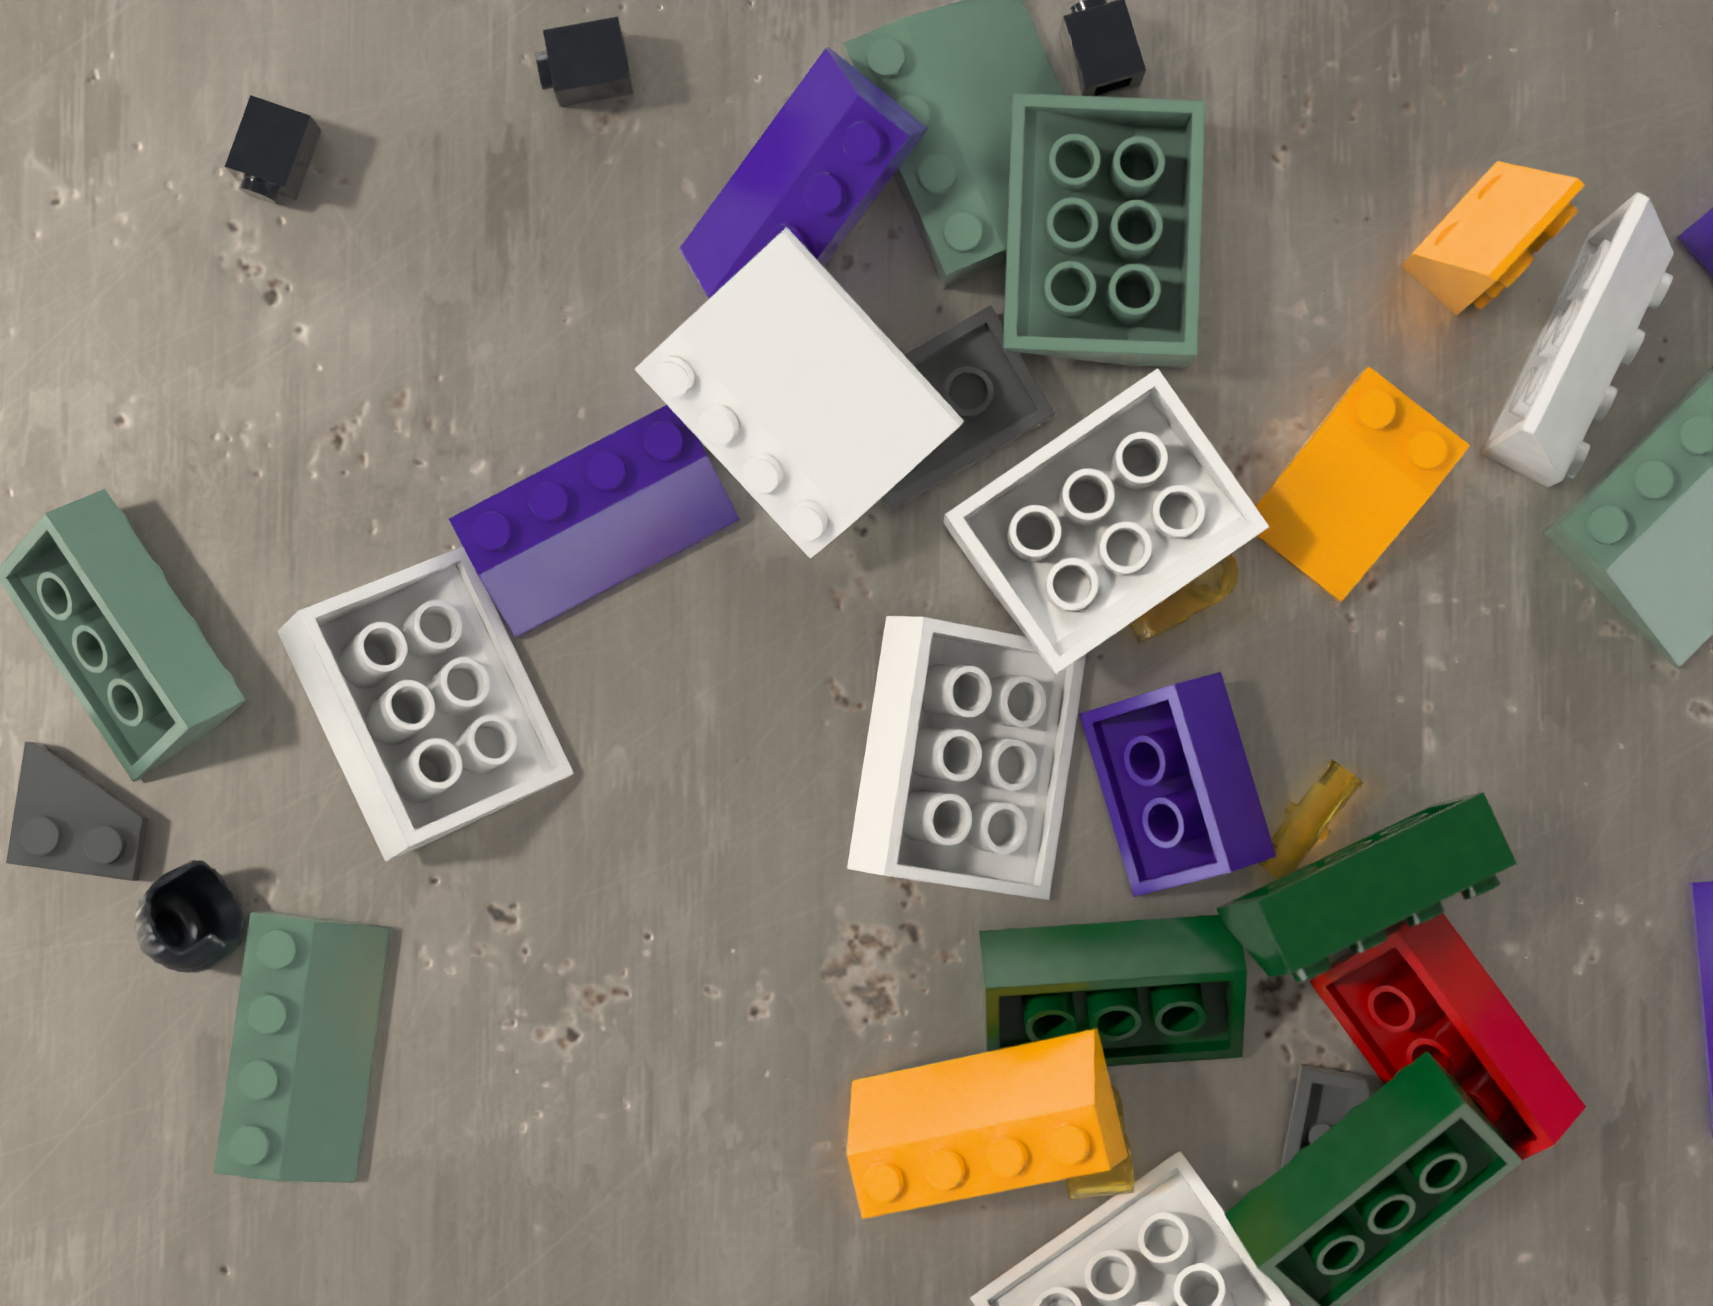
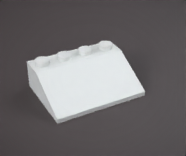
[1481,192,1674,488]
[634,227,964,559]
[943,368,1269,675]
[277,547,574,862]
[847,616,1086,900]
[970,1150,1291,1306]

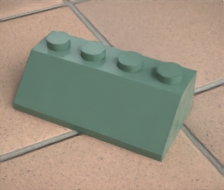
[0,489,246,782]
[214,911,391,1183]

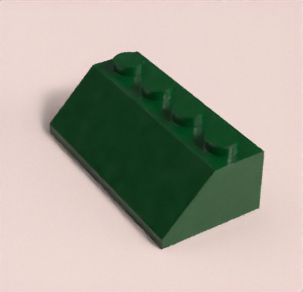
[1216,792,1517,982]
[979,915,1247,1067]
[1224,1051,1523,1306]

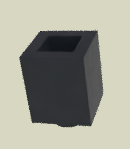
[1059,0,1146,97]
[535,16,634,107]
[225,95,321,203]

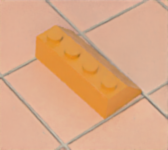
[847,1028,1128,1219]

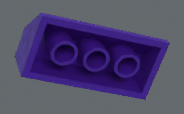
[679,47,928,299]
[449,405,740,638]

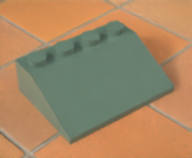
[843,0,1064,289]
[1003,93,1206,368]
[1542,366,1713,668]

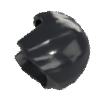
[134,860,244,973]

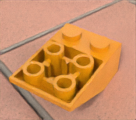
[1401,161,1585,316]

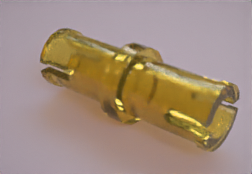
[1258,758,1364,879]

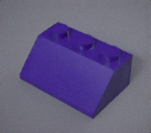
[1079,672,1277,897]

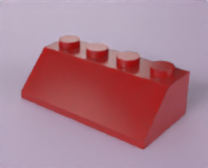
[1309,913,1586,1160]

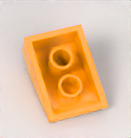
[1255,366,1470,603]

